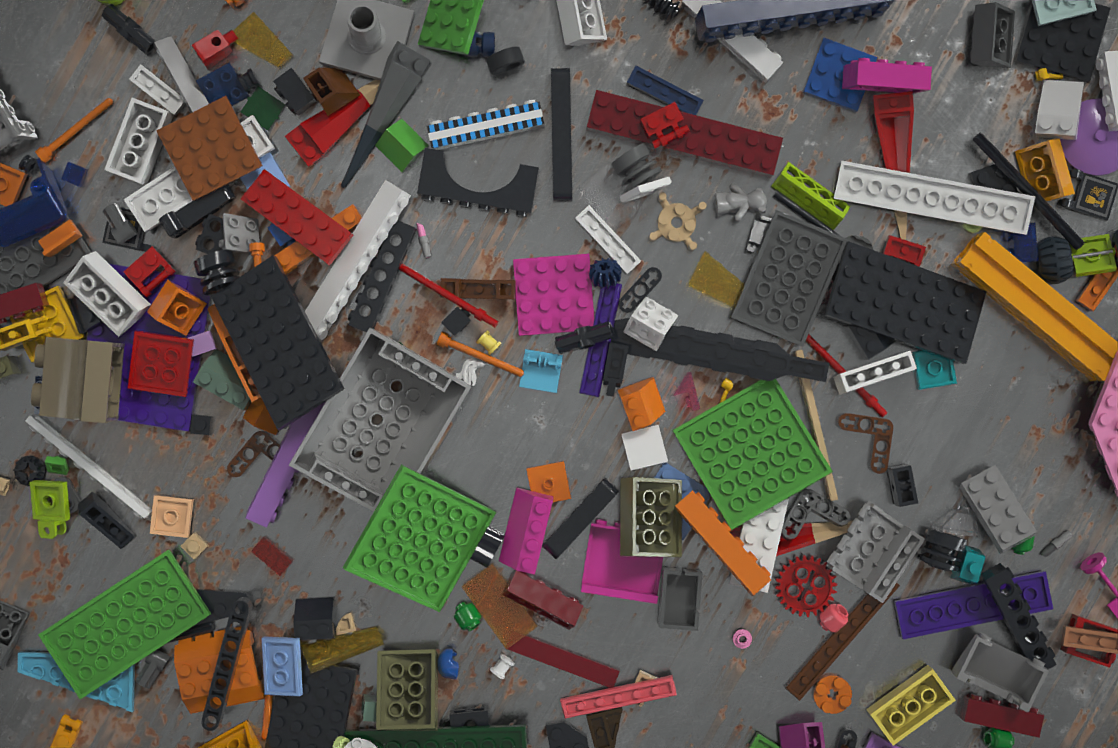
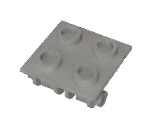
[219,213,260,254]

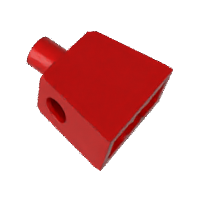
[192,29,238,70]

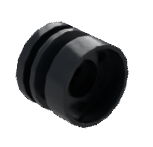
[193,250,240,295]
[919,528,968,572]

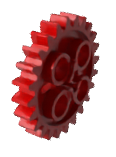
[774,554,837,617]

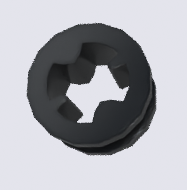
[19,155,37,174]

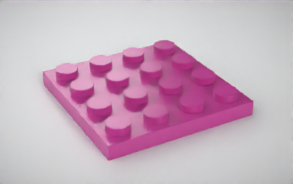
[513,254,594,336]

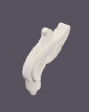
[456,358,489,386]

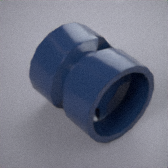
[467,31,495,57]

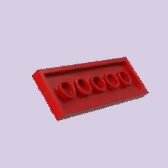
[241,169,354,266]

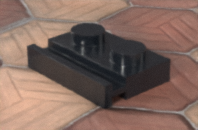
[67,295,104,334]

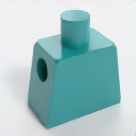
[950,545,985,584]

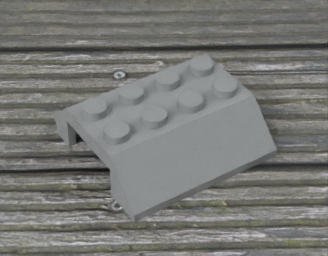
[826,501,925,603]

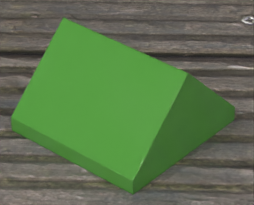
[375,119,429,173]

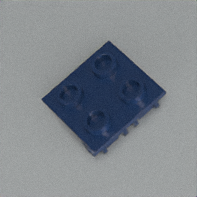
[196,62,249,105]

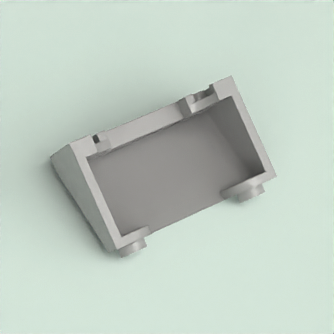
[951,633,1049,712]

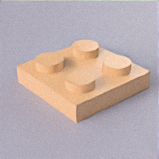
[149,495,194,538]

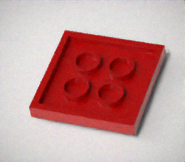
[128,330,194,397]

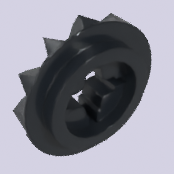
[13,456,45,486]

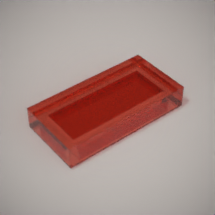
[251,536,293,576]

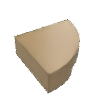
[336,612,356,635]

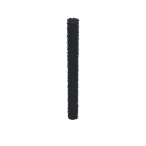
[773,190,839,235]

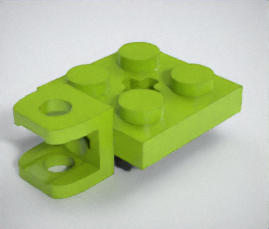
[30,480,70,539]

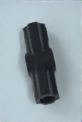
[101,3,156,55]
[555,321,615,354]

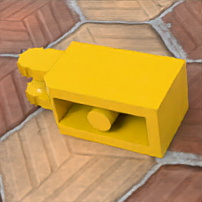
[0,316,52,351]

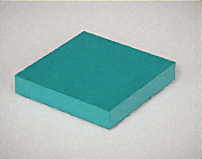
[912,350,957,390]

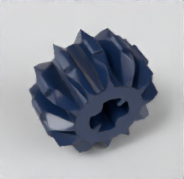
[589,257,622,289]

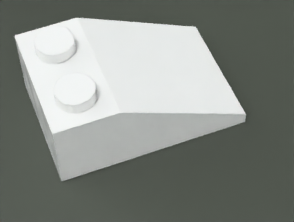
[1035,80,1084,140]

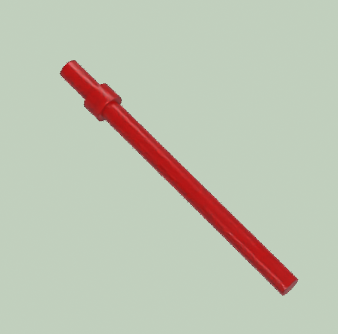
[399,264,499,328]
[806,334,888,418]

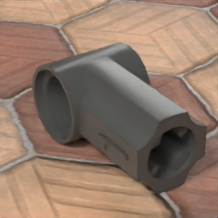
[102,203,137,244]
[135,649,171,689]

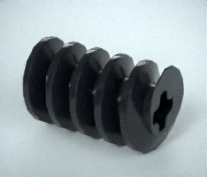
[644,0,685,22]

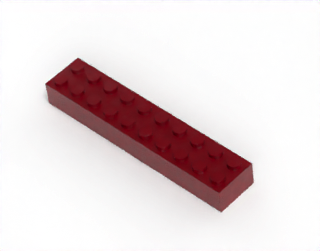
[586,90,783,178]

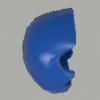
[437,648,459,680]

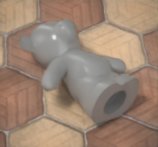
[715,184,767,221]

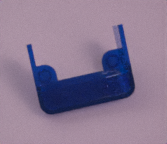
[0,158,67,247]

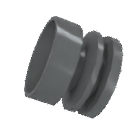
[611,143,662,192]

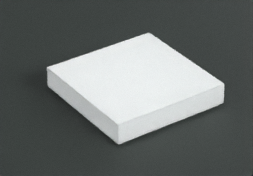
[619,177,672,203]
[621,425,668,471]

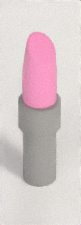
[416,223,431,258]

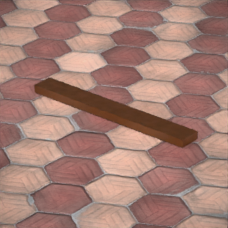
[785,583,900,701]

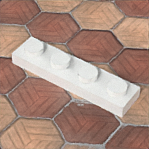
[575,205,641,274]

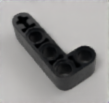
[158,184,236,239]

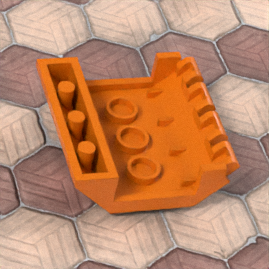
[174,626,265,714]

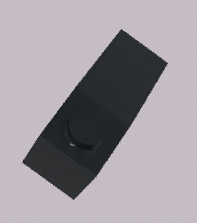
[78,492,135,549]

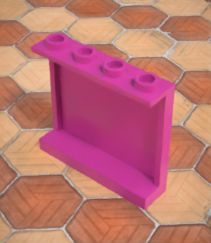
[581,519,663,604]

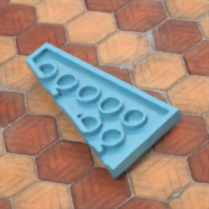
[17,652,135,712]

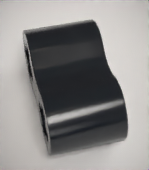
[470,527,504,568]

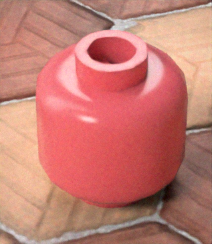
[820,604,848,632]

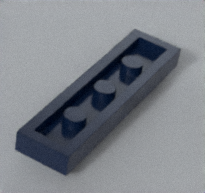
[627,65,704,115]

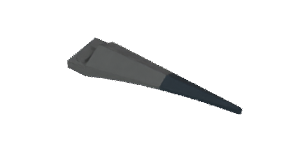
[341,41,430,188]

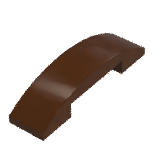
[440,278,516,300]

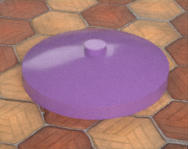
[1060,99,1118,176]

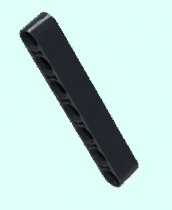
[551,68,572,200]
[201,597,253,731]

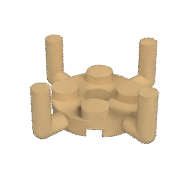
[648,192,707,251]

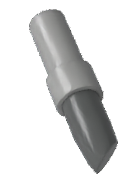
[1041,530,1073,557]

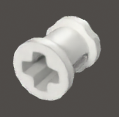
[490,653,515,679]

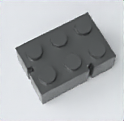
[658,567,702,631]

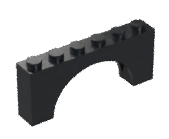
[417,148,539,217]

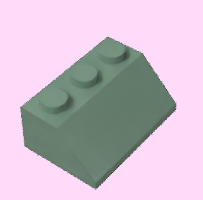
[193,349,251,410]

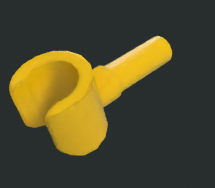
[1035,68,1063,81]
[720,378,733,403]

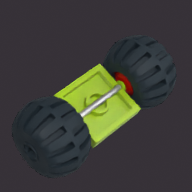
[1035,230,1118,284]

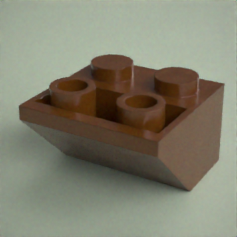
[303,67,360,116]

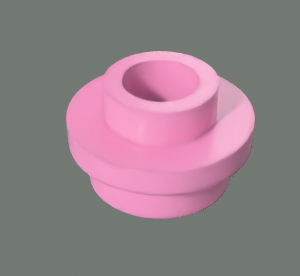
[733,629,752,649]

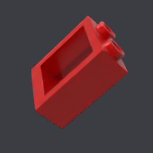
[1060,614,1118,668]

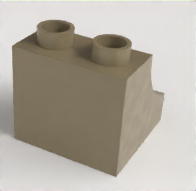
[31,337,125,423]

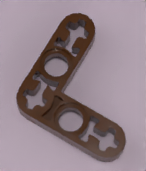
[837,413,893,474]
[227,431,280,477]

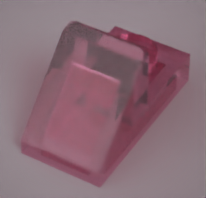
[672,372,700,411]

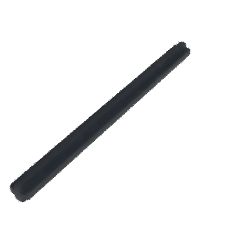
[973,132,1085,250]

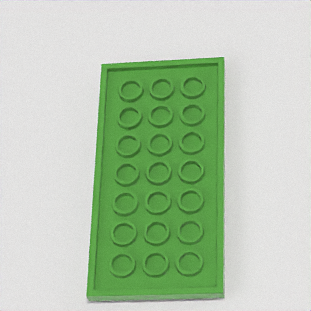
[38,549,211,699]

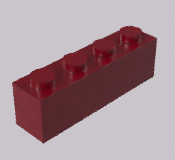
[0,283,49,325]
[502,570,583,630]
[959,693,1044,738]

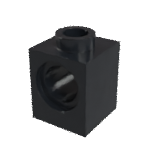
[441,306,472,337]

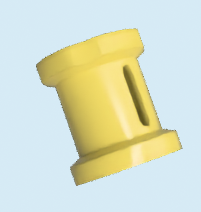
[476,330,502,355]

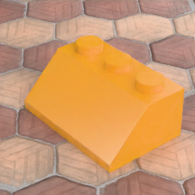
[1015,138,1075,202]
[198,720,262,748]

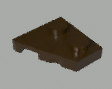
[586,707,623,748]

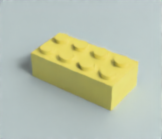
[866,665,956,746]

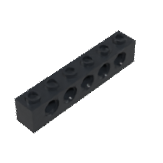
[347,220,417,332]
[980,563,1057,669]

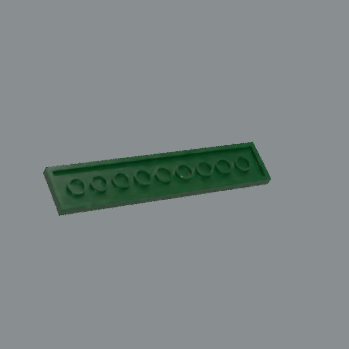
[345,725,527,748]

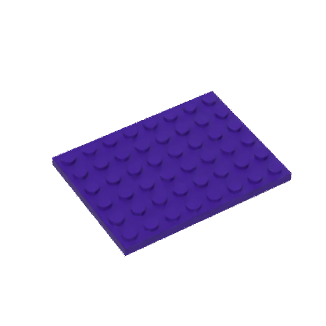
[87,264,212,431]

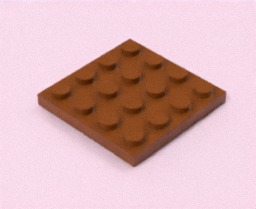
[156,96,263,201]

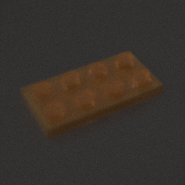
[462,564,538,650]

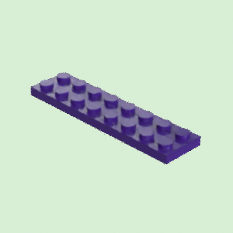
[894,571,1053,639]

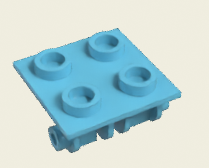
[519,349,563,393]

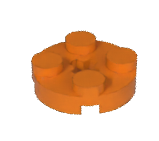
[813,674,852,714]

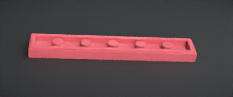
[560,675,677,719]

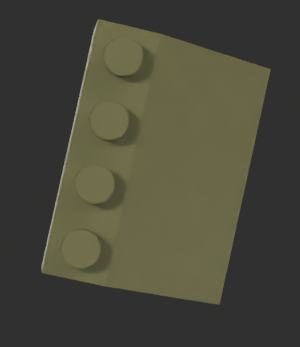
[620,477,682,557]
[376,649,438,731]

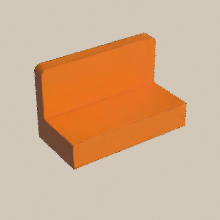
[38,219,83,257]

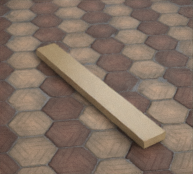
[792,349,838,501]

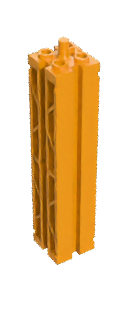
[950,232,1118,381]

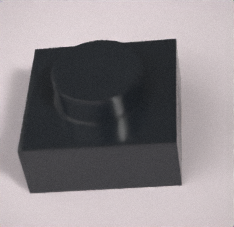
[190,414,213,435]

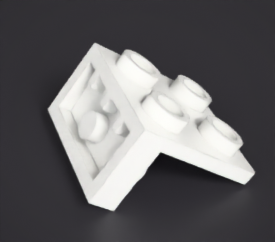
[624,297,678,351]

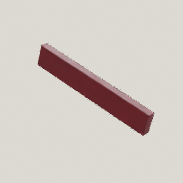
[506,630,620,688]

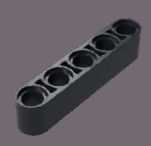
[542,477,620,559]

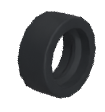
[486,46,525,75]

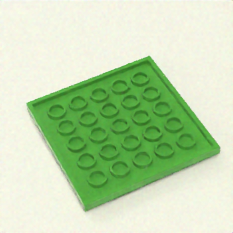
[673,379,833,531]
[343,464,496,612]

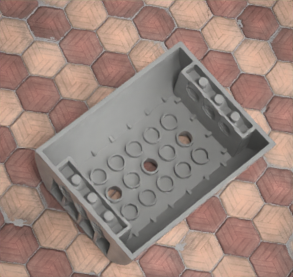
[289,327,471,512]

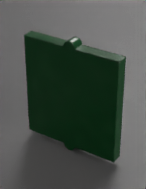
[241,86,286,131]

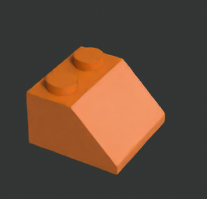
[147,279,207,336]
[617,377,666,431]

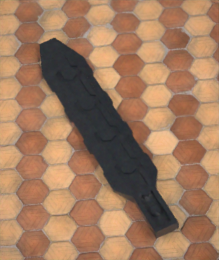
[611,318,830,382]

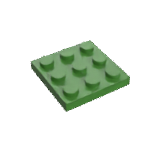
[418,0,484,55]

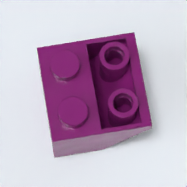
[778,722,825,748]

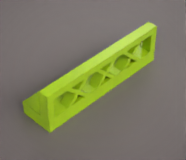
[772,162,851,230]

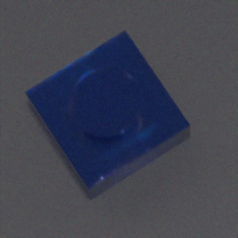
[61,162,88,187]

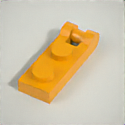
[50,714,83,748]

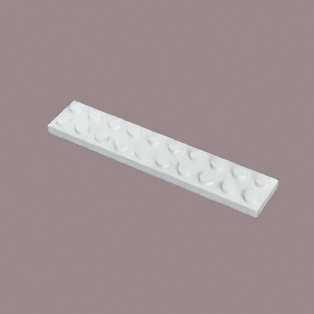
[834,161,1035,235]

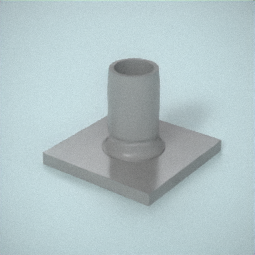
[319,0,415,81]

